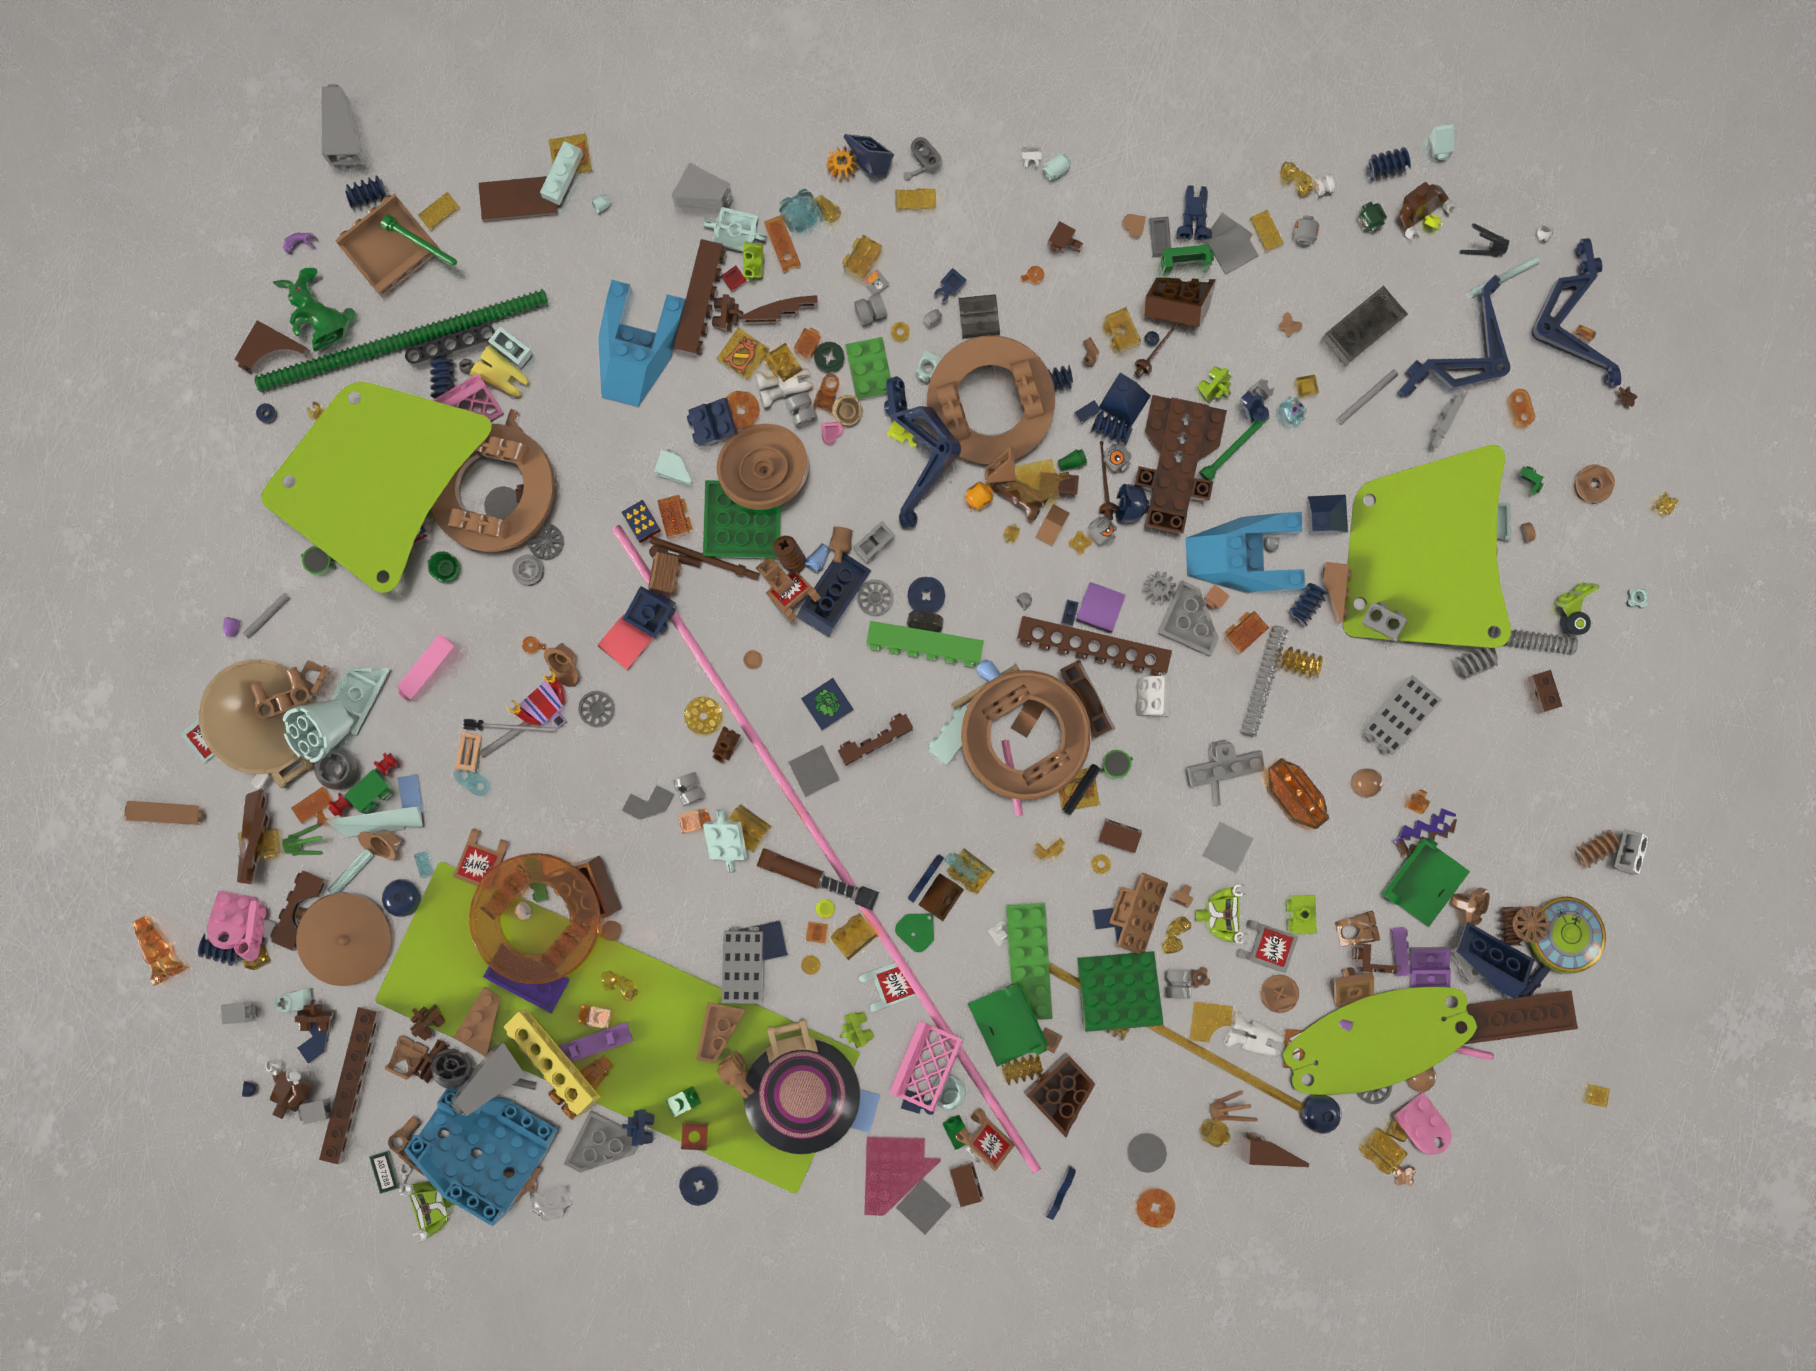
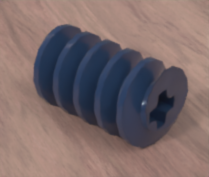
[1369,147,1411,179]
[345,175,387,208]
[430,358,455,399]
[1048,365,1073,392]
[1090,410,1133,446]
[1289,583,1329,627]
[198,934,240,966]

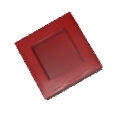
[721,265,747,292]

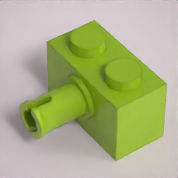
[1287,895,1317,934]

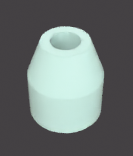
[591,194,612,213]

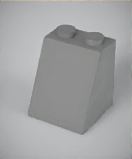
[671,162,733,209]

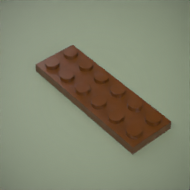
[1454,990,1578,1044]

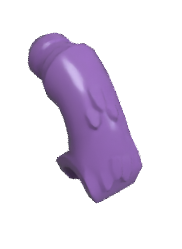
[283,232,317,252]

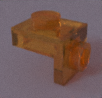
[579,1004,611,1029]

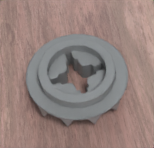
[512,554,543,585]

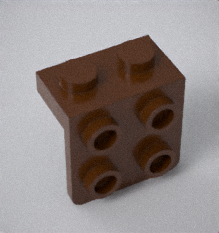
[1353,944,1401,973]

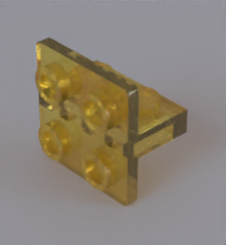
[728,804,772,852]

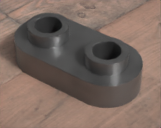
[911,137,942,171]

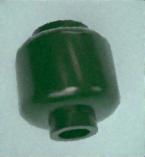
[1359,201,1387,231]

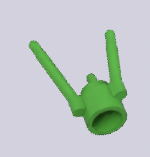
[282,823,322,856]

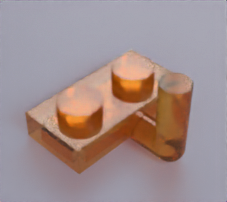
[291,786,334,826]

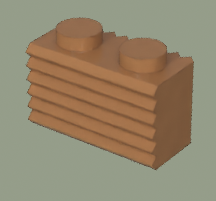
[647,552,681,597]

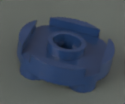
[907,577,946,615]
[679,1166,719,1206]

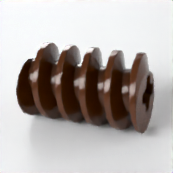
[772,535,806,573]
[1499,907,1525,946]

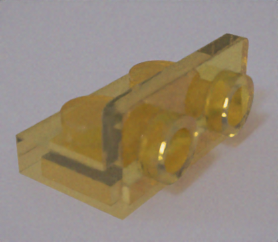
[1359,1128,1408,1175]

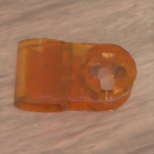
[813,374,840,412]

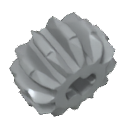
[1144,571,1176,604]

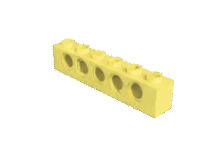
[504,1009,601,1115]

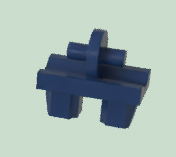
[1240,391,1269,423]
[622,1109,654,1146]

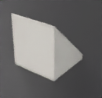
[262,919,276,939]

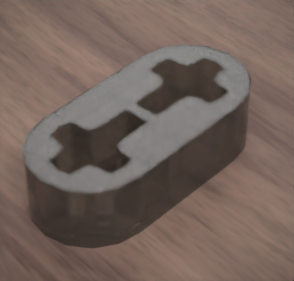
[907,611,944,632]

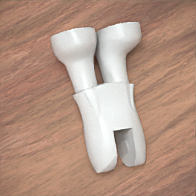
[755,369,813,408]

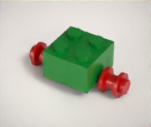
[328,752,398,817]

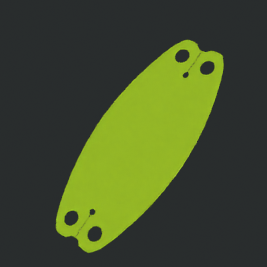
[1283,987,1477,1095]

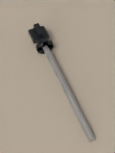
[463,719,555,732]

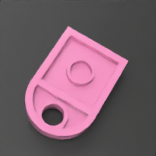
[206,891,256,949]
[1393,1092,1451,1155]

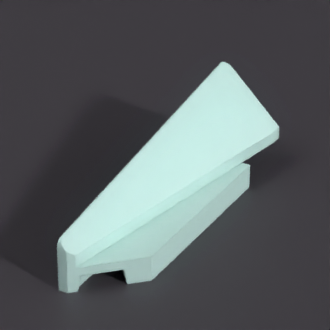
[327,806,423,837]

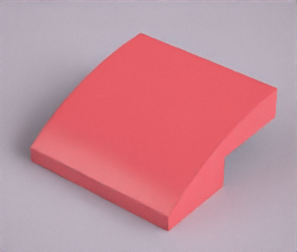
[597,614,653,670]

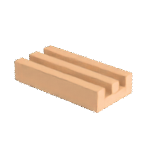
[455,733,481,773]

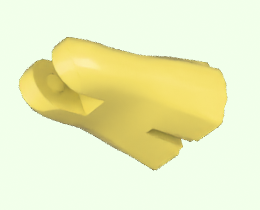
[470,345,529,397]

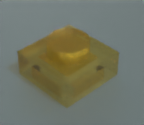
[1586,1084,1610,1108]
[1386,1116,1408,1142]

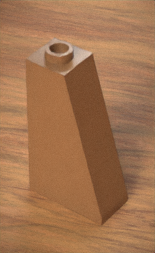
[124,801,202,825]

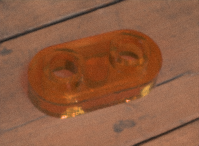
[1509,389,1535,427]

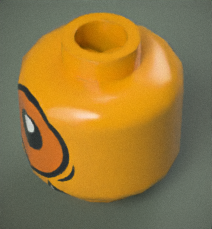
[965,481,994,510]

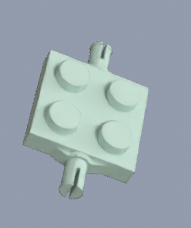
[703,207,767,252]
[703,808,747,872]

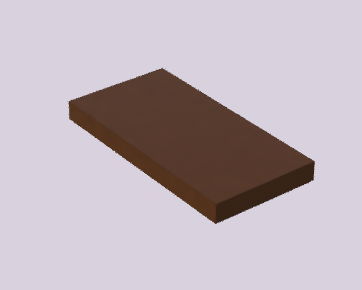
[479,176,558,221]

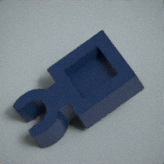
[934,268,967,303]
[901,1090,934,1115]

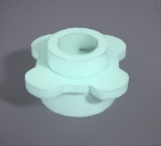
[1628,588,1648,608]

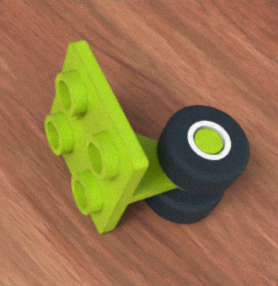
[1555,582,1600,635]

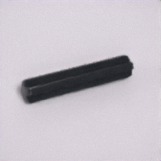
[1062,764,1100,815]

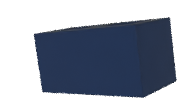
[1074,400,1101,424]
[1061,599,1079,627]

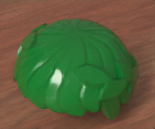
[427,551,459,582]

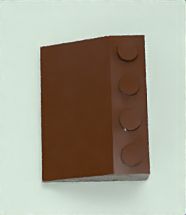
[1241,1132,1309,1167]

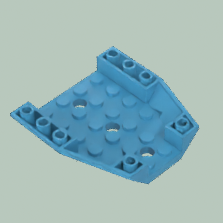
[404,1088,557,1227]

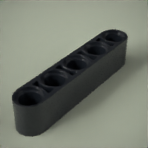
[405,324,496,367]

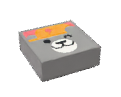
[863,269,889,294]

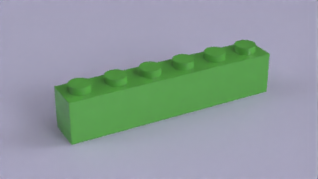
[866,621,984,667]

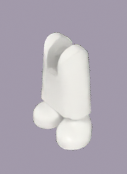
[1224,1011,1284,1056]

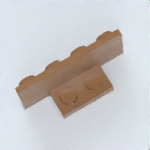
[1109,873,1168,954]

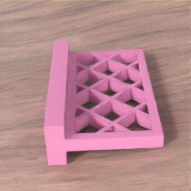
[433,373,503,421]
[889,1021,964,1112]

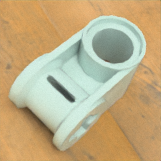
[274,988,312,1012]

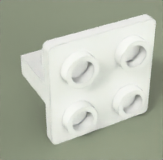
[1137,676,1171,717]

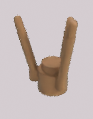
[1211,1090,1258,1122]

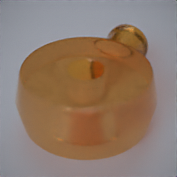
[1021,266,1045,283]
[522,636,546,654]

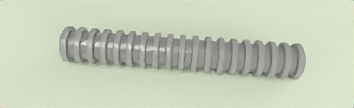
[1241,625,1289,737]
[1488,626,1578,654]

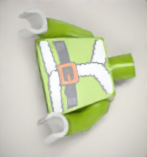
[1196,884,1248,945]
[399,1182,455,1243]

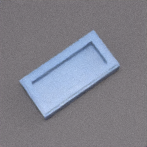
[398,774,423,813]
[851,1090,880,1133]

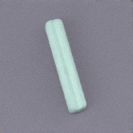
[328,849,373,894]

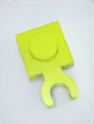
[886,421,917,448]

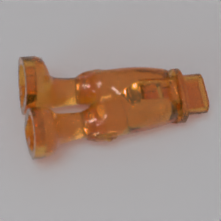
[132,916,186,986]
[548,1055,614,1120]

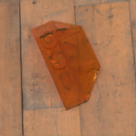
[1268,758,1329,829]

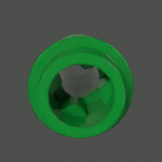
[1058,449,1088,470]

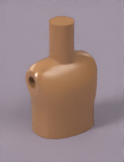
[829,526,853,563]

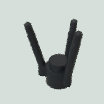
[1460,223,1510,257]

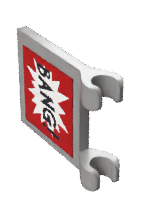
[1237,920,1298,973]

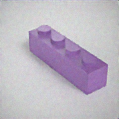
[1391,927,1411,976]

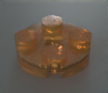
[726,391,760,430]
[1136,1188,1176,1228]

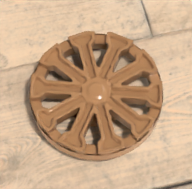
[1513,906,1550,943]

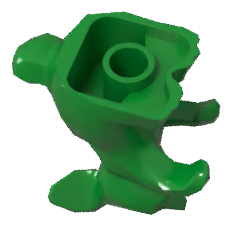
[273,268,356,352]

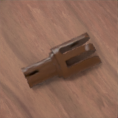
[413,1039,448,1084]

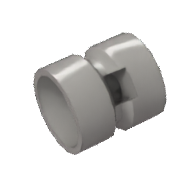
[854,292,888,325]
[785,392,818,426]
[673,772,705,806]
[1166,971,1191,998]

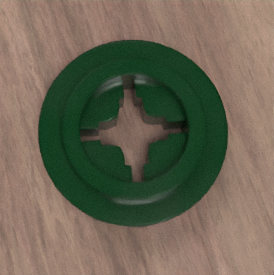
[814,342,845,372]

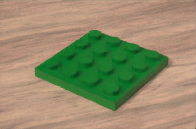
[703,480,781,559]
[1077,951,1164,1032]

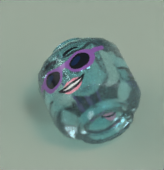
[1278,396,1307,426]

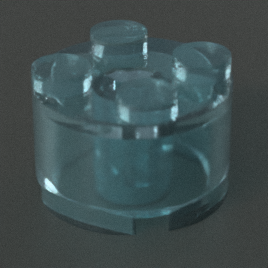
[779,189,823,232]

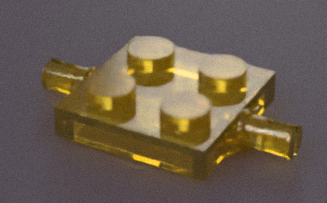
[1005,459,1070,504]

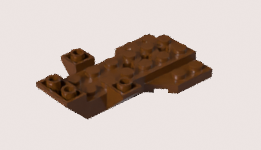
[1135,395,1227,534]

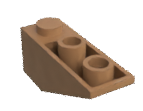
[1321,562,1351,623]

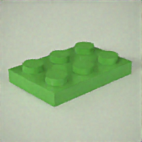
[845,337,891,400]

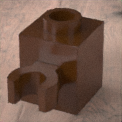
[1047,221,1083,254]

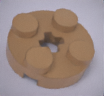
[1575,464,1615,503]

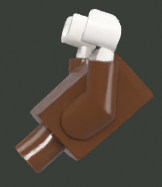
[1399,182,1457,241]
[266,1061,312,1119]

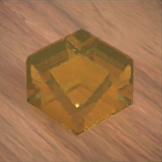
[1295,374,1319,398]
[243,944,268,970]

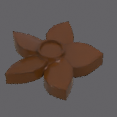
[1618,386,1638,407]

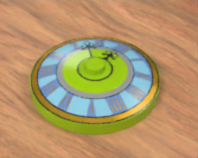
[1529,896,1606,974]

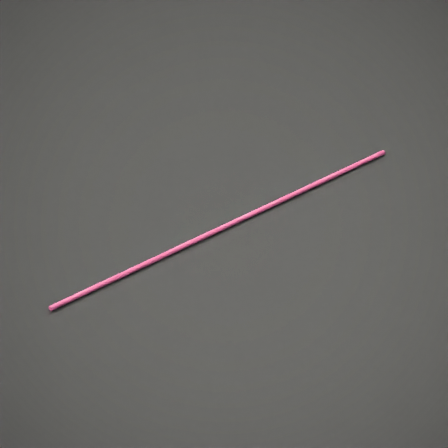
[612,525,1041,1174]

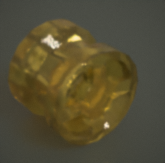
[1655,491,1679,515]

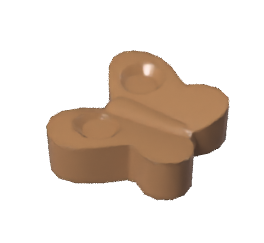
[1278,312,1302,337]
[1393,1166,1416,1186]

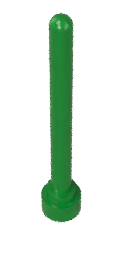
[381,214,457,266]
[1199,417,1269,481]

